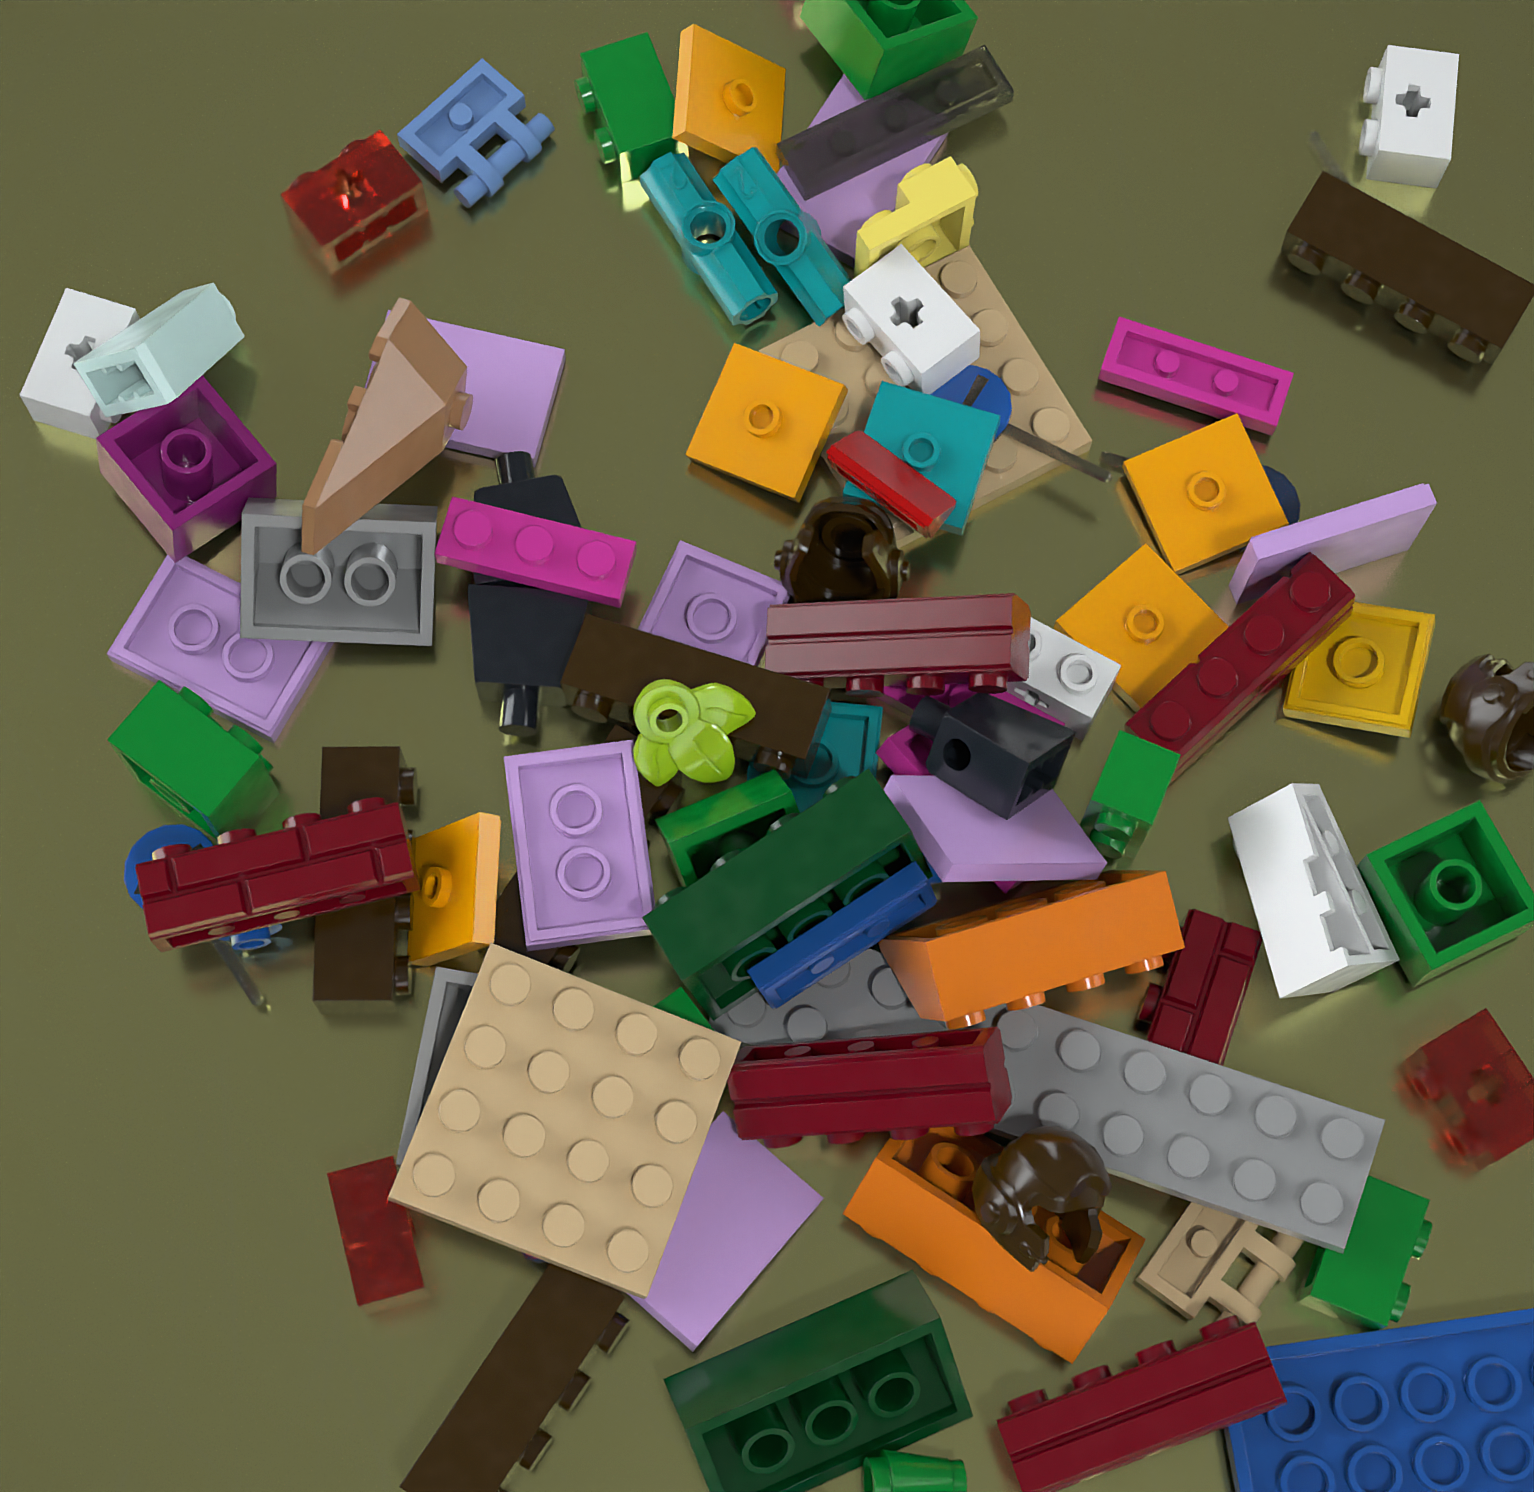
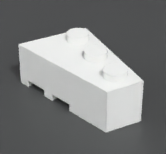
[1228,783,1400,999]

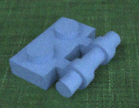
[397,58,555,208]

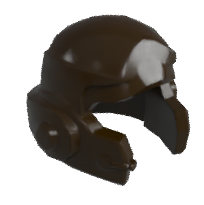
[774,496,911,603]
[1440,654,1534,783]
[972,1126,1112,1272]

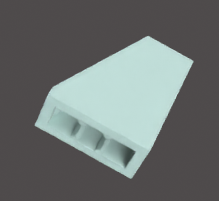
[73,282,245,418]

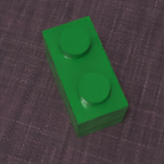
[574,32,689,183]
[1079,730,1181,859]
[1297,1175,1432,1332]

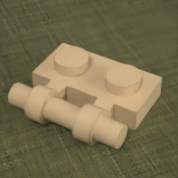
[1136,1201,1304,1326]

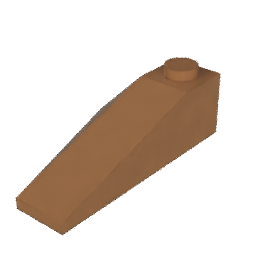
[301,297,473,556]

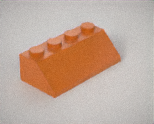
[878,870,1185,1029]
[843,1127,1146,1364]

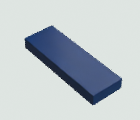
[747,861,938,1009]

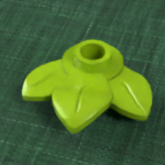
[633,679,756,787]

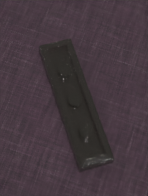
[776,45,1014,201]

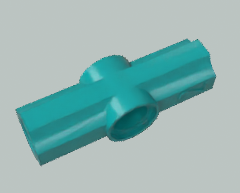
[712,147,852,326]
[640,152,778,326]

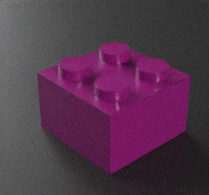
[96,375,277,563]

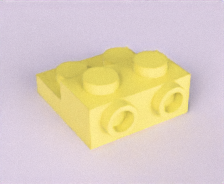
[854,156,978,278]

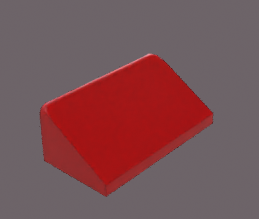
[826,431,957,539]

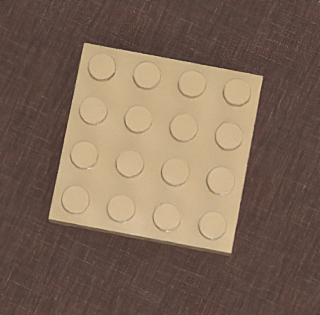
[759,245,1093,549]
[387,943,741,1299]

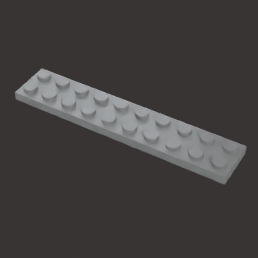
[708,949,1385,1254]

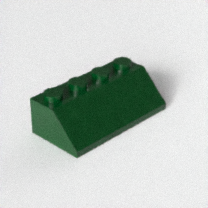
[642,768,933,1021]
[663,1269,973,1492]

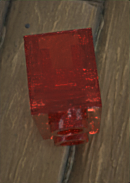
[280,130,428,275]
[1406,1008,1534,1172]
[327,1156,433,1315]

